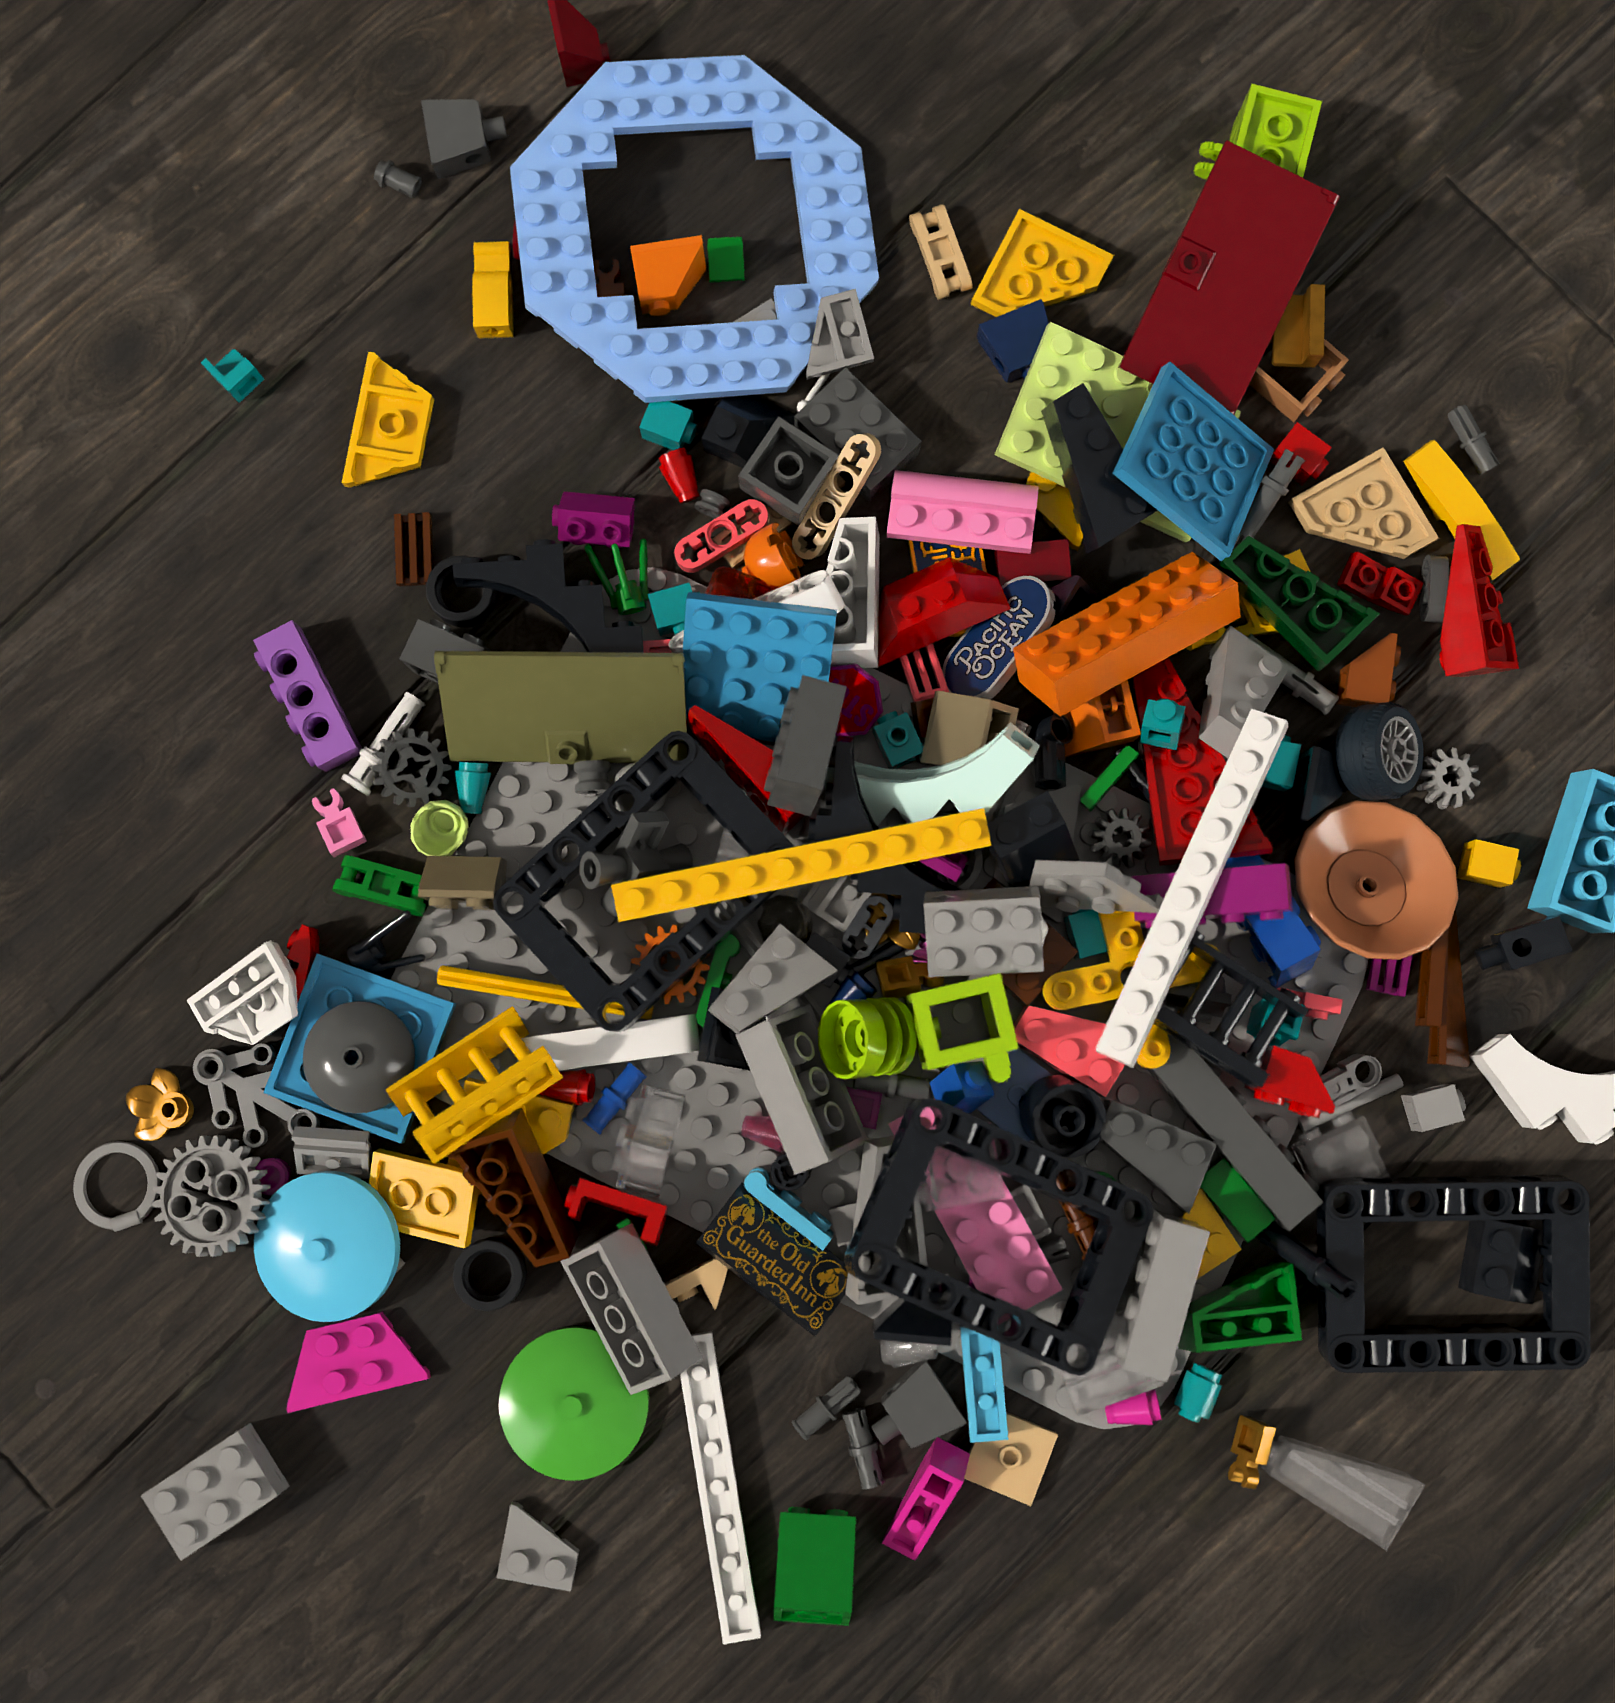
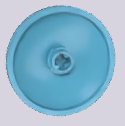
[254,1171,400,1322]

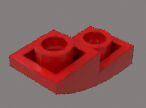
[1337,552,1424,616]
[286,924,319,1003]

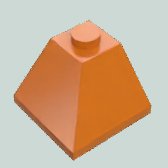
[630,235,707,316]

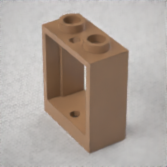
[1249,338,1349,423]

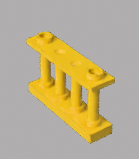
[385,1006,563,1164]

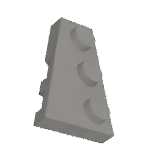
[708,924,838,1034]

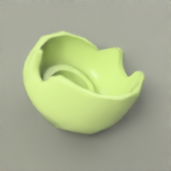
[411,800,469,856]

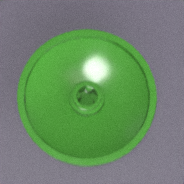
[499,1326,649,1481]

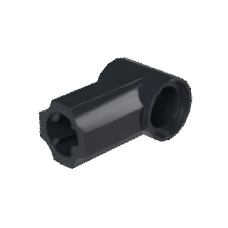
[1028,713,1074,790]

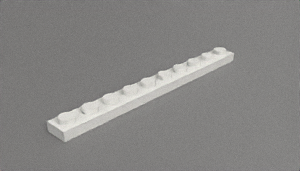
[1095,708,1289,1068]

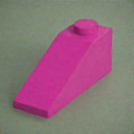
[882,1437,970,1561]

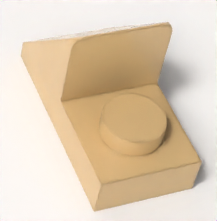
[664,1257,728,1310]

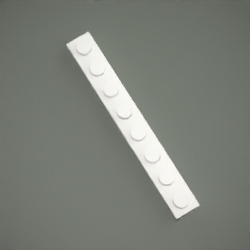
[680,1331,761,1644]

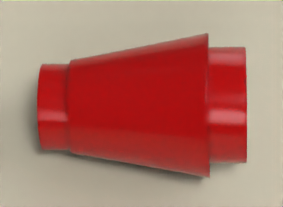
[659,448,700,504]
[539,1069,595,1106]

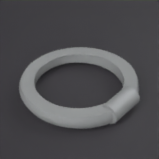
[73,1141,161,1232]

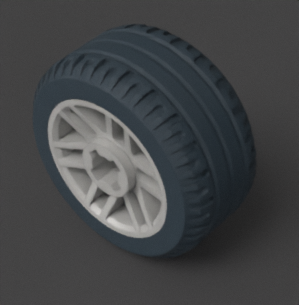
[1335,702,1423,800]

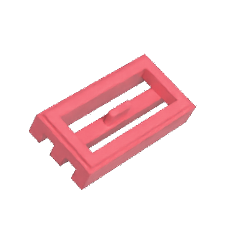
[899,643,949,702]

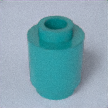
[1174,1363,1222,1423]

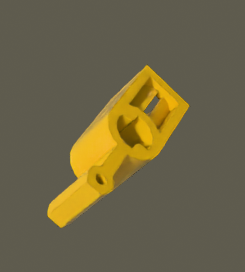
[472,241,513,338]

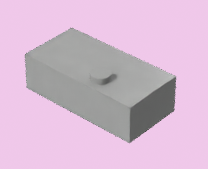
[736,1004,869,1175]
[560,1223,703,1395]

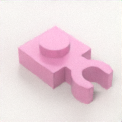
[312,789,367,858]

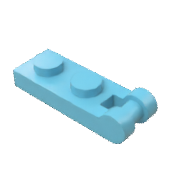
[744,1167,834,1251]

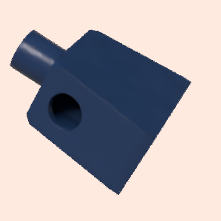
[977,299,1049,383]

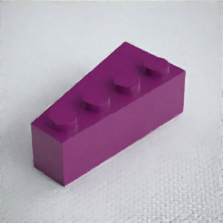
[1132,863,1293,929]

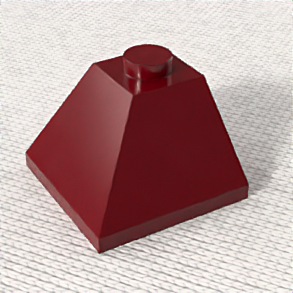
[547,0,611,87]

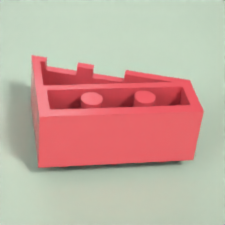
[1013,1005,1125,1097]

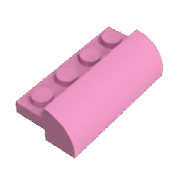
[887,470,1039,554]

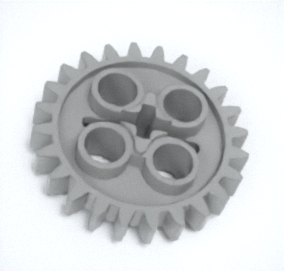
[151,1135,271,1257]

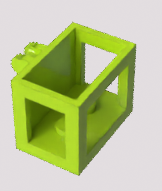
[1194,84,1322,180]
[905,973,1019,1083]

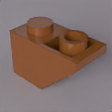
[1336,633,1401,707]

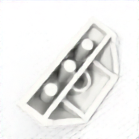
[187,940,298,1045]

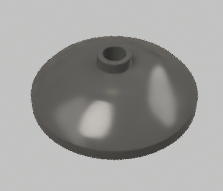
[303,1001,415,1113]

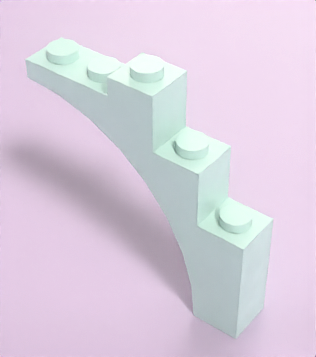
[824,722,1040,826]

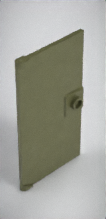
[434,651,689,764]

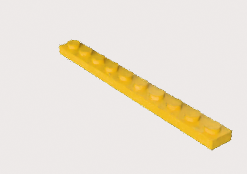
[611,808,991,922]

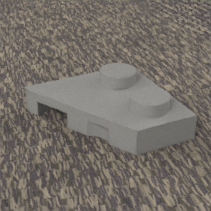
[806,289,874,380]

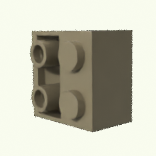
[921,691,1019,766]
[418,856,507,911]

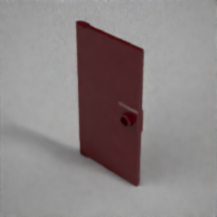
[1118,140,1340,415]

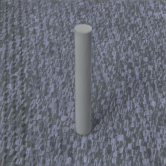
[1298,1073,1404,1132]

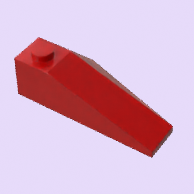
[1439,524,1519,677]

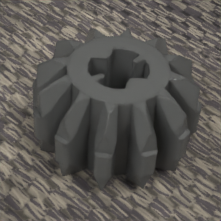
[1089,807,1152,869]

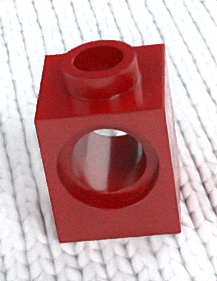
[1269,422,1332,485]

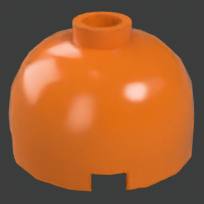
[742,522,807,594]

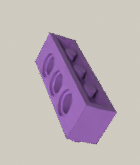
[253,620,362,772]

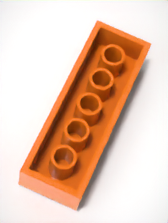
[1013,552,1241,716]

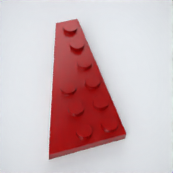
[1132,657,1273,866]

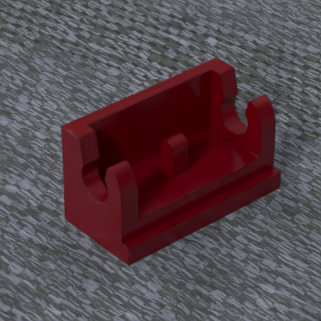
[994,539,1071,586]

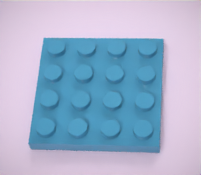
[1112,362,1274,561]
[683,592,837,742]
[263,954,456,1144]

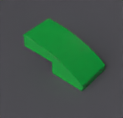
[1200,1158,1276,1244]

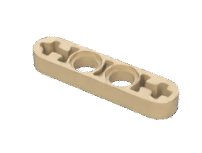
[792,433,881,559]

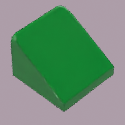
[707,237,745,282]

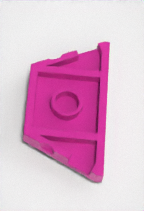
[287,1312,431,1413]

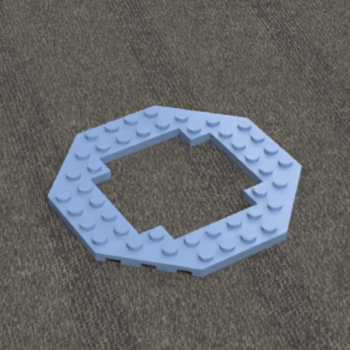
[510,55,879,403]

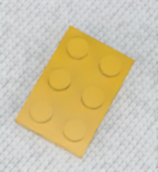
[369,1149,479,1248]

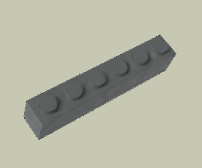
[1147,1033,1323,1231]

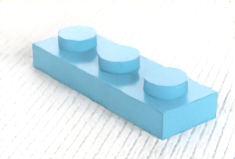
[960,1325,1008,1443]

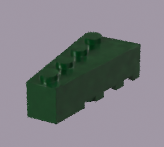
[1217,535,1380,671]

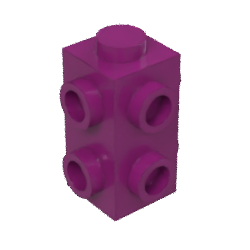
[552,491,635,548]

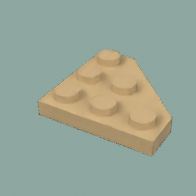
[1288,447,1439,559]

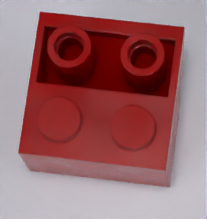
[1244,1045,1335,1118]

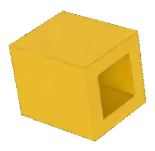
[1457,839,1521,888]

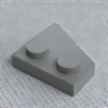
[497,1501,579,1592]

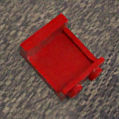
[564,1178,669,1247]

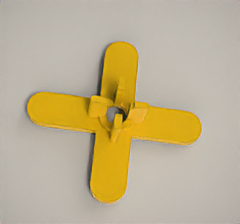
[1043,911,1220,1069]

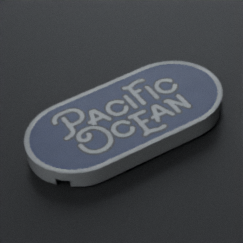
[942,576,1056,699]

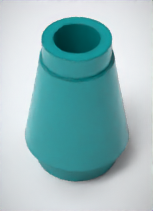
[455,761,491,814]

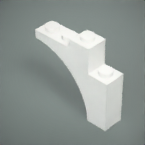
[1469,1034,1615,1145]

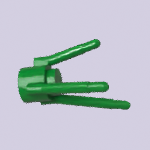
[584,538,649,616]

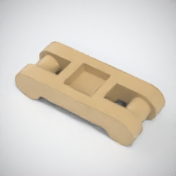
[909,204,972,300]

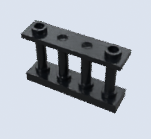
[1153,930,1309,1088]

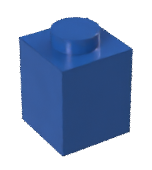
[929,1061,995,1114]

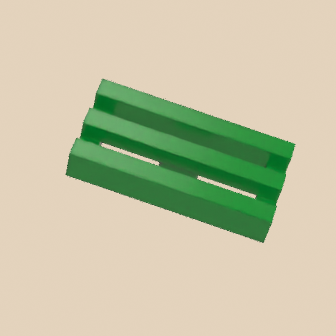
[1080,746,1139,812]

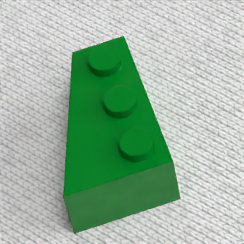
[1178,1261,1302,1353]

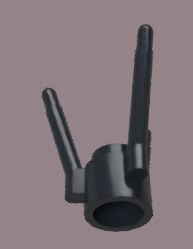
[347,910,425,974]

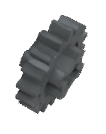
[370,728,451,807]

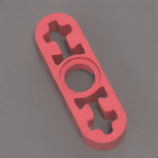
[674,499,768,573]

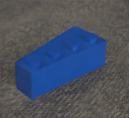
[1224,855,1321,988]

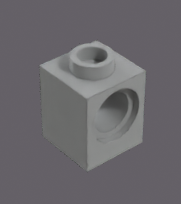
[1401,1084,1466,1132]

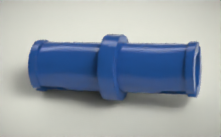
[582,1062,647,1135]

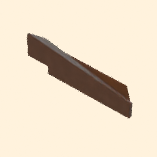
[1415,908,1470,1067]

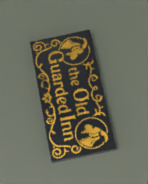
[696,1182,848,1336]

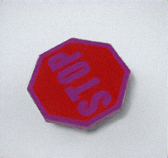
[829,663,883,737]

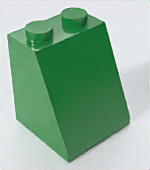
[774,1507,856,1626]

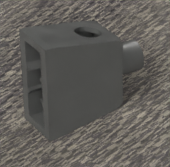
[421,99,508,179]
[871,1356,967,1448]

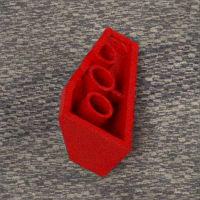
[687,705,804,836]

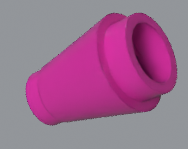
[1104,1387,1162,1425]

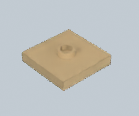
[964,1412,1058,1506]

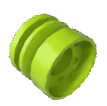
[818,997,917,1079]

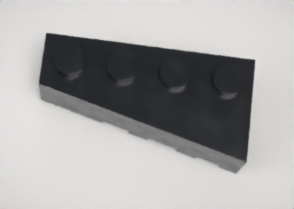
[1041,383,1158,554]

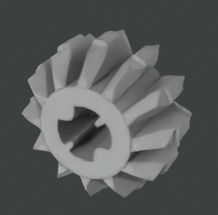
[1416,747,1481,809]

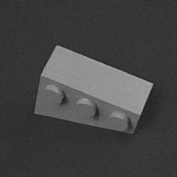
[1198,626,1290,759]

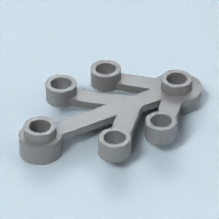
[193,1043,320,1148]

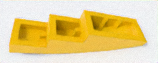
[1404,440,1520,581]

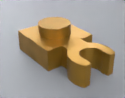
[876,956,944,998]
[1228,1415,1276,1489]

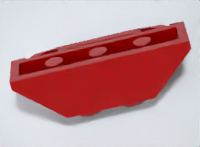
[878,557,1011,667]

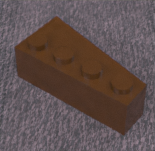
[447,1108,578,1268]

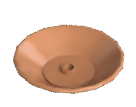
[1294,800,1459,960]

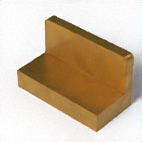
[1272,284,1325,368]

